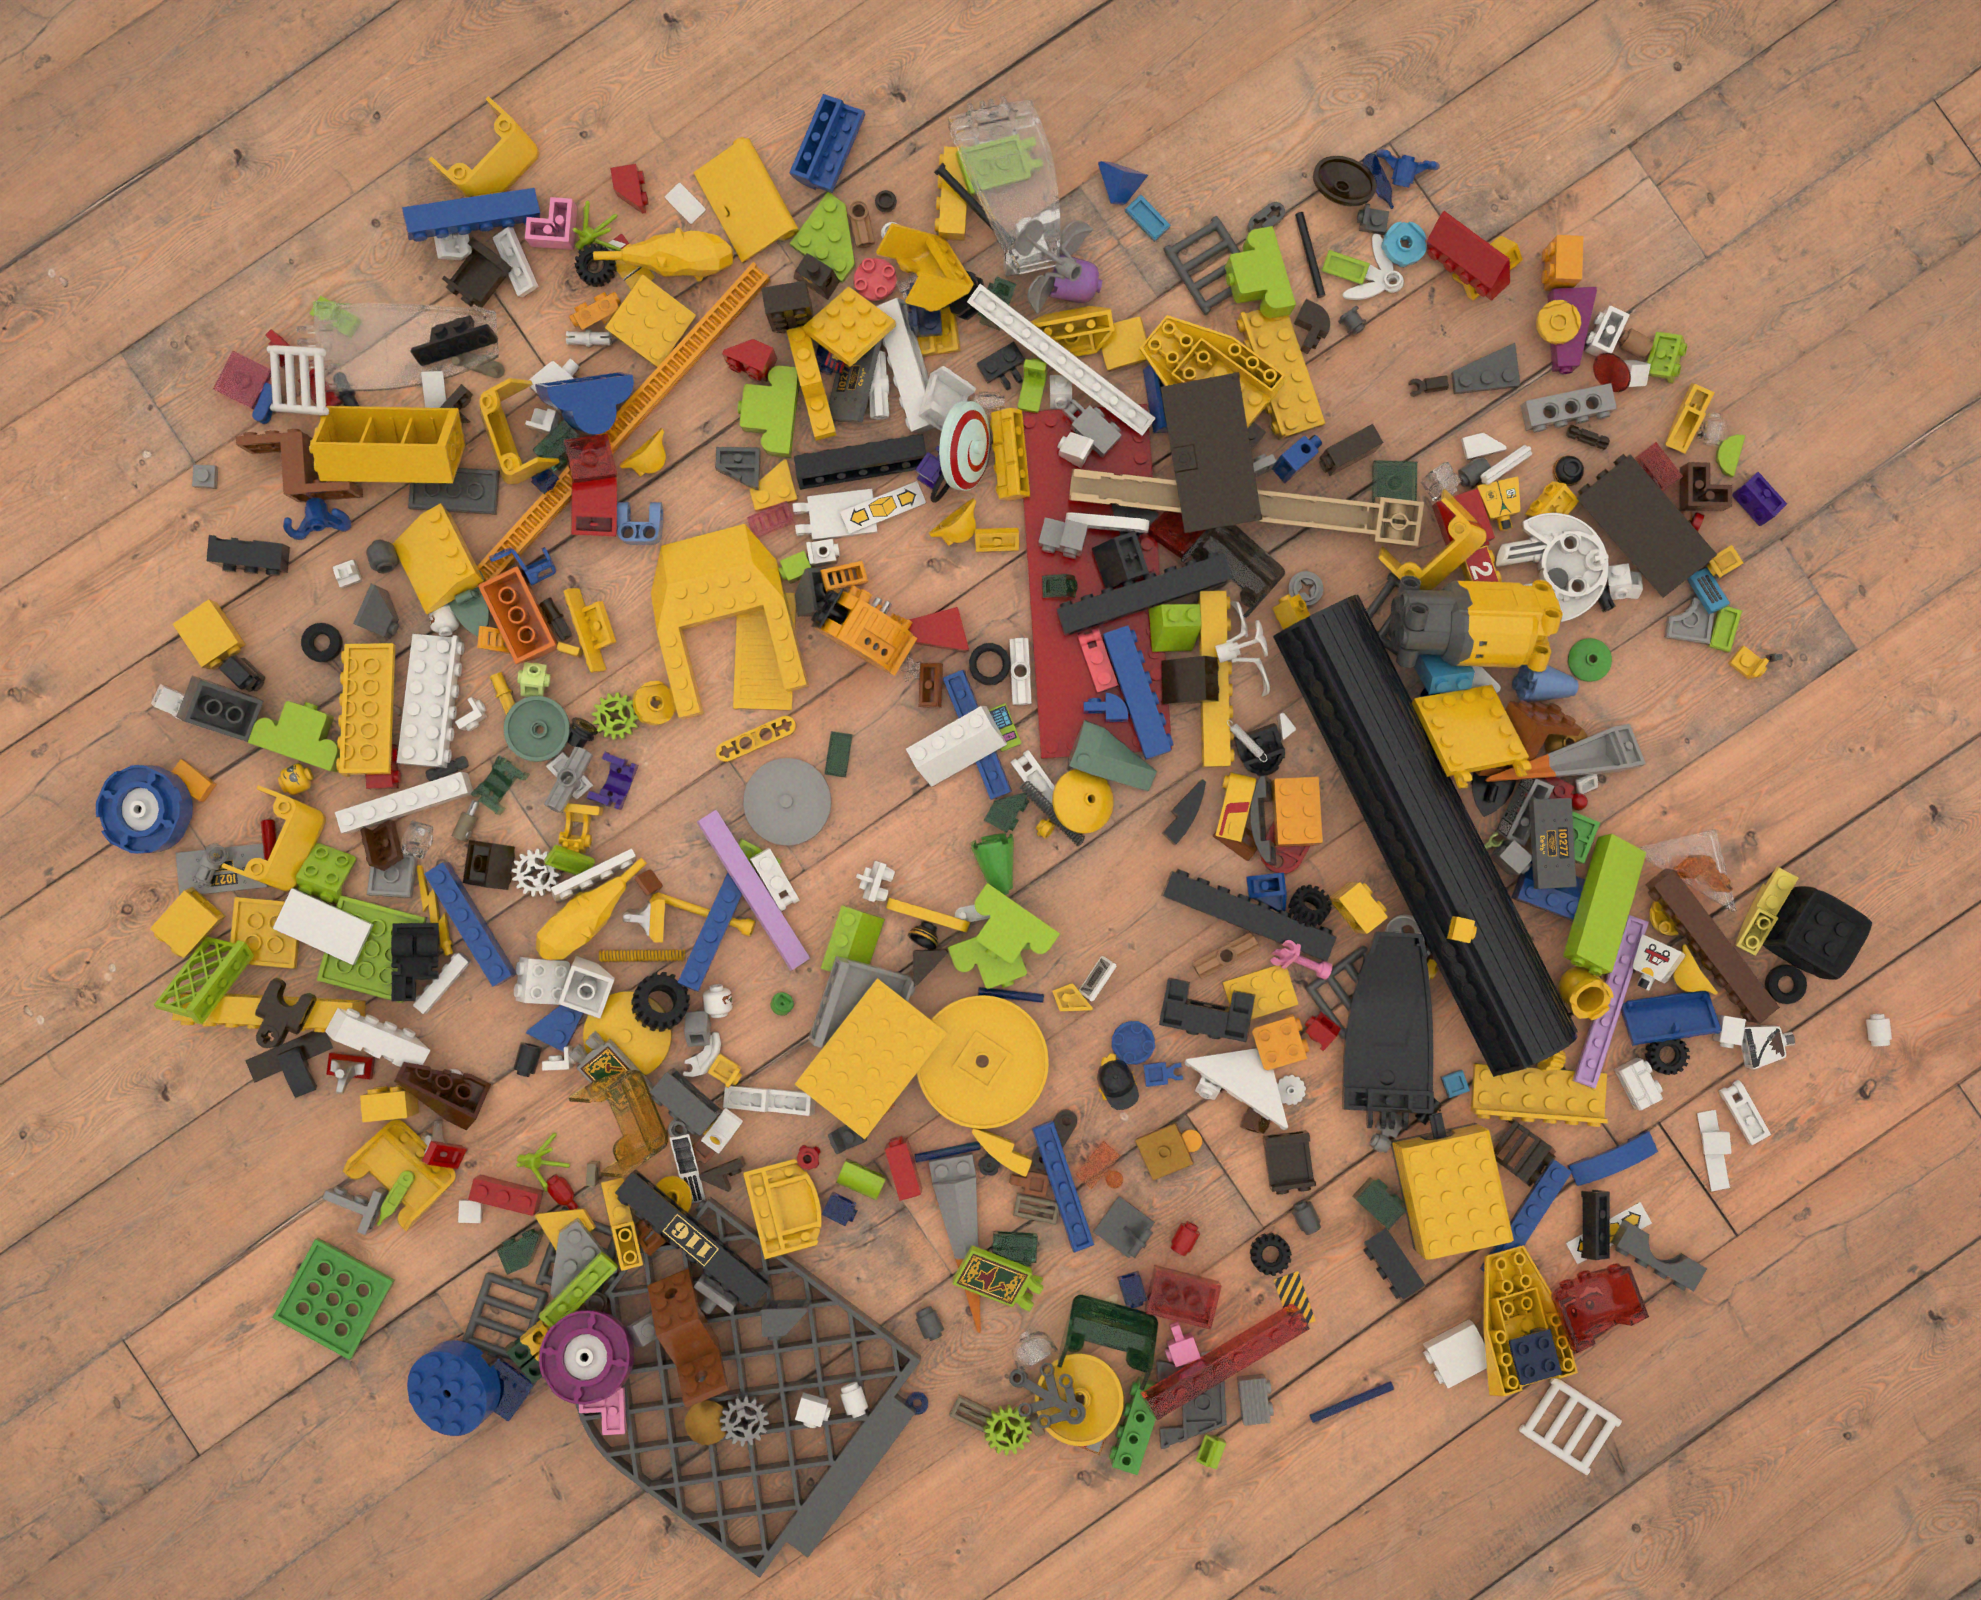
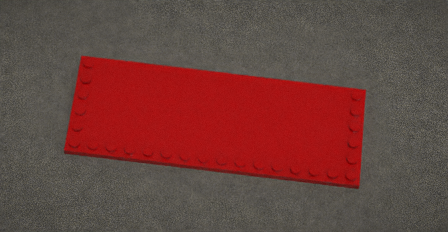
[1022,404,1172,759]

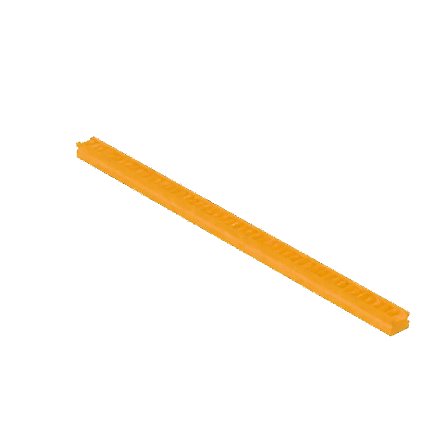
[477,262,771,581]

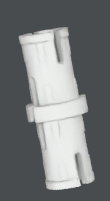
[566,329,612,347]

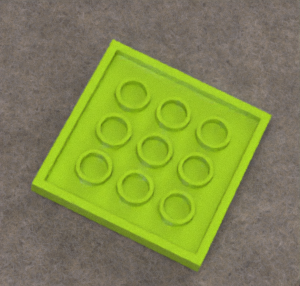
[317,895,427,1003]

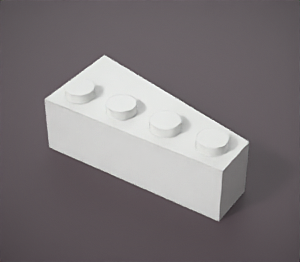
[325,1008,430,1067]

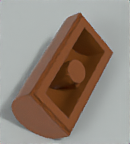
[918,663,943,708]

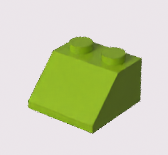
[1149,604,1202,652]

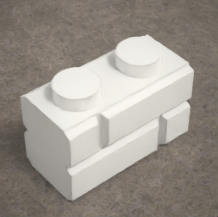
[1614,1058,1663,1111]

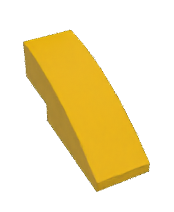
[1665,383,1715,454]
[972,1128,1032,1177]

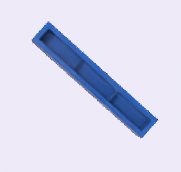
[402,188,540,242]
[1103,626,1174,760]
[424,862,517,987]

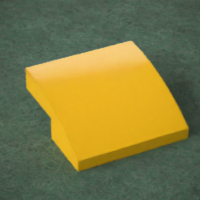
[917,307,961,357]
[1101,317,1147,372]

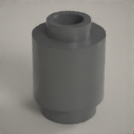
[1457,457,1491,488]
[1291,1200,1321,1235]
[915,1306,944,1341]

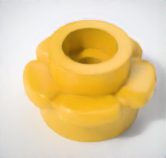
[1036,818,1056,839]

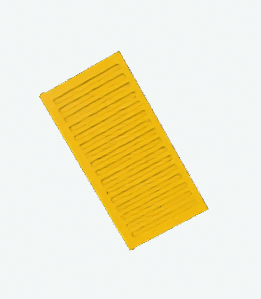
[733,593,796,710]

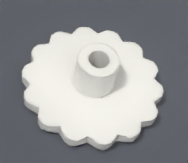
[1277,1075,1306,1105]

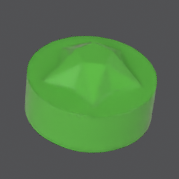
[770,992,794,1016]

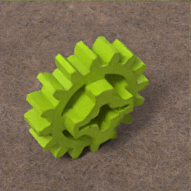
[592,692,639,740]
[983,1404,1032,1456]

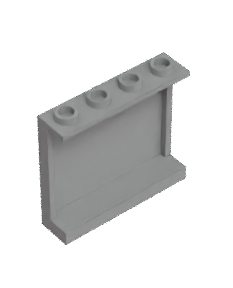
[809,956,915,1048]

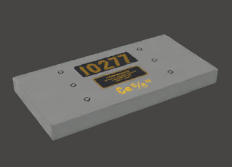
[176,844,270,896]

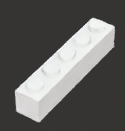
[413,953,472,1014]

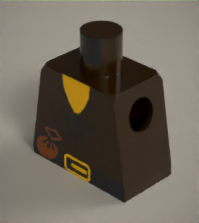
[794,253,840,300]

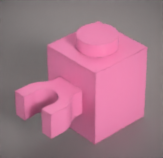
[1165,1321,1201,1367]

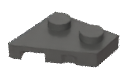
[715,447,761,490]

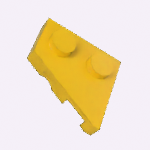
[535,1208,596,1250]

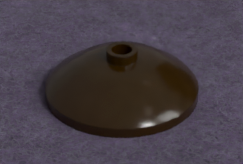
[1313,156,1377,207]

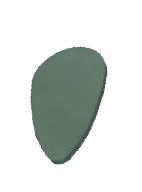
[448,570,490,637]

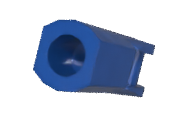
[252,383,273,424]

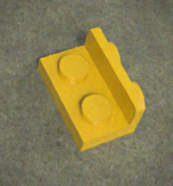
[1525,481,1579,518]

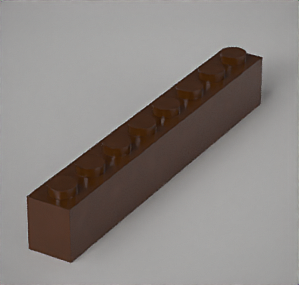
[1645,868,1780,1024]

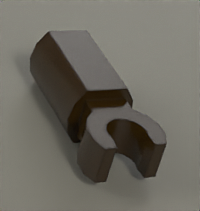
[1408,375,1449,397]

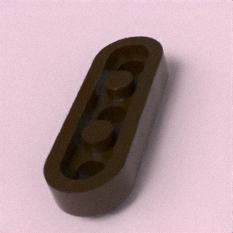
[1032,1109,1077,1170]

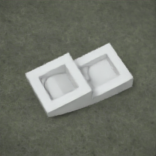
[546,751,593,800]

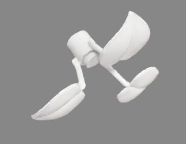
[1215,601,1270,697]

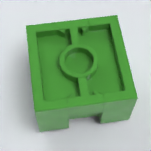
[1572,811,1600,864]

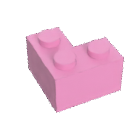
[525,197,577,250]

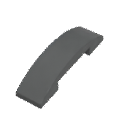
[1251,776,1277,866]

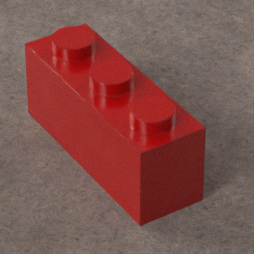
[468,1175,544,1216]

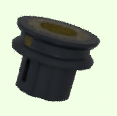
[568,717,598,748]

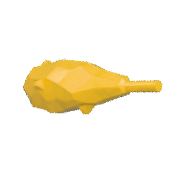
[593,228,734,281]
[536,857,647,960]

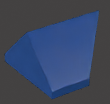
[1098,161,1148,205]
[1246,872,1287,912]

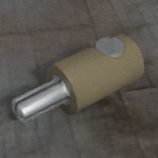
[451,800,479,842]

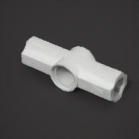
[869,351,890,420]
[1009,638,1032,705]

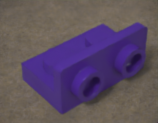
[1732,472,1787,526]

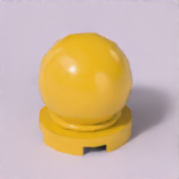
[1558,966,1614,1020]

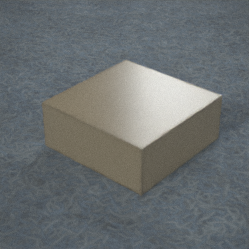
[586,1161,600,1186]

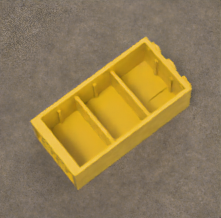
[309,406,466,483]

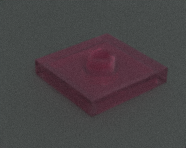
[213,351,271,410]

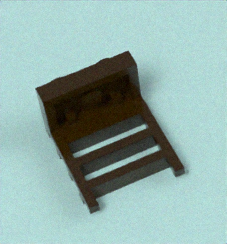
[1494,1120,1556,1187]

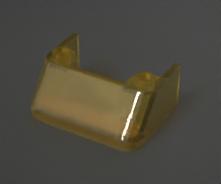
[568,1070,668,1178]

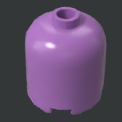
[1049,253,1102,303]

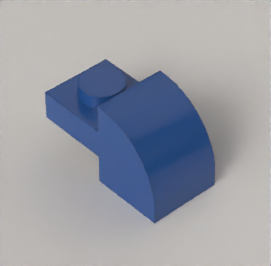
[1083,693,1128,722]

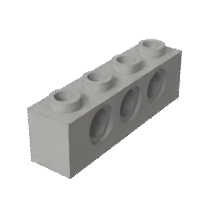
[1520,383,1617,433]

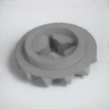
[1288,571,1323,606]

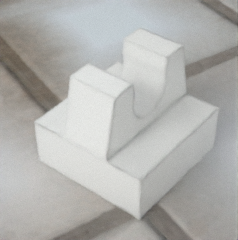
[333,560,363,588]

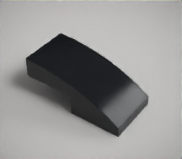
[278,1046,317,1098]

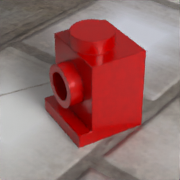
[1304,1012,1341,1051]

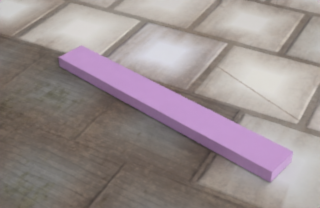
[697,810,810,971]
[1572,915,1649,1089]

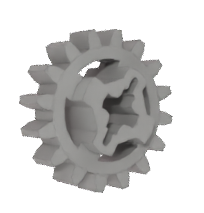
[720,1395,769,1447]

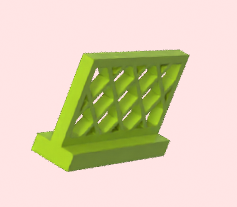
[154,937,254,1025]

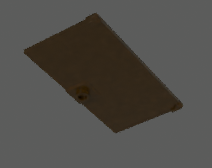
[1161,372,1263,533]

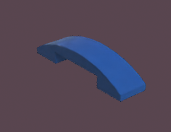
[1568,1131,1658,1186]

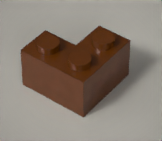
[1680,462,1732,511]

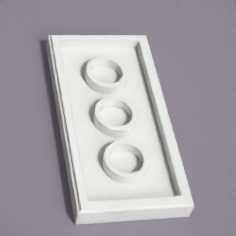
[273,888,374,965]

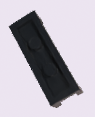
[1581,1190,1610,1260]

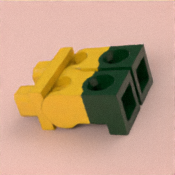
[505,1319,550,1384]

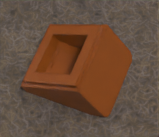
[634,869,663,896]

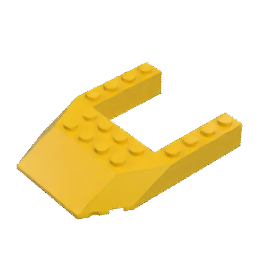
[651,524,809,720]

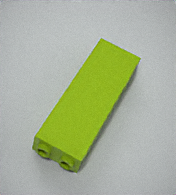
[1563,834,1646,976]

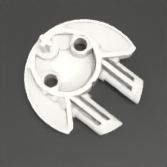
[1495,513,1609,622]

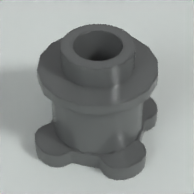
[1338,306,1366,335]

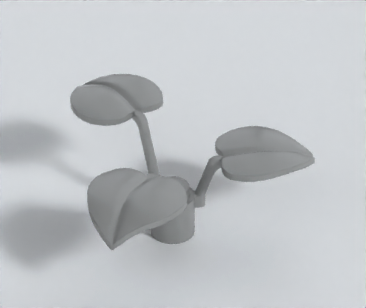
[1015,219,1093,314]

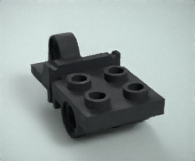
[391,923,439,1002]

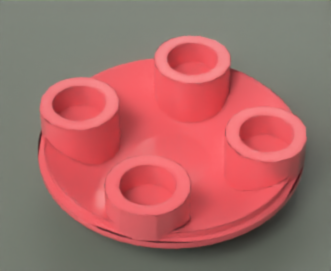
[854,258,897,301]

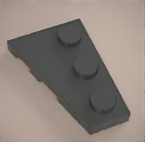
[1451,343,1520,394]

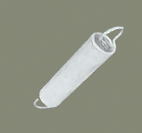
[1227,720,1267,762]

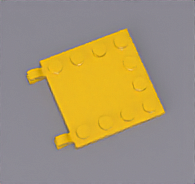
[1412,685,1532,789]

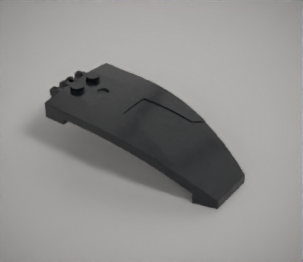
[1342,932,1434,1130]

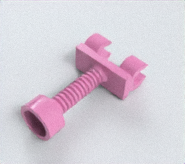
[1270,940,1333,980]

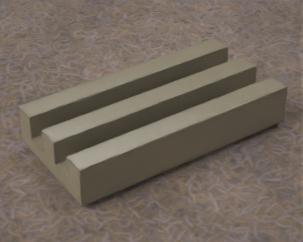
[1013,1193,1059,1225]
[949,1394,998,1434]

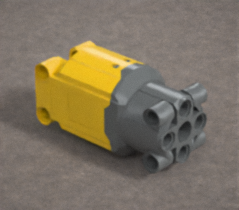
[1388,576,1563,672]

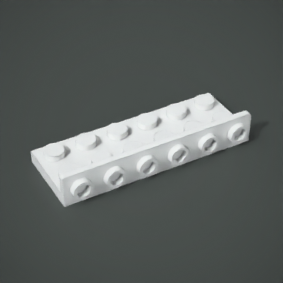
[397,634,465,768]

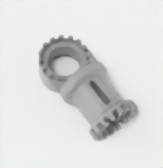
[191,843,228,887]

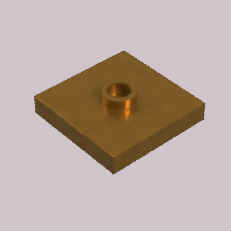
[1135,1122,1194,1181]

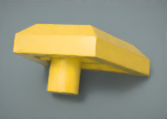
[1052,983,1093,1011]

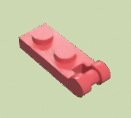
[1077,628,1118,693]

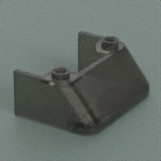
[1180,524,1285,618]

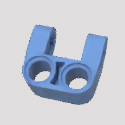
[617,502,663,545]

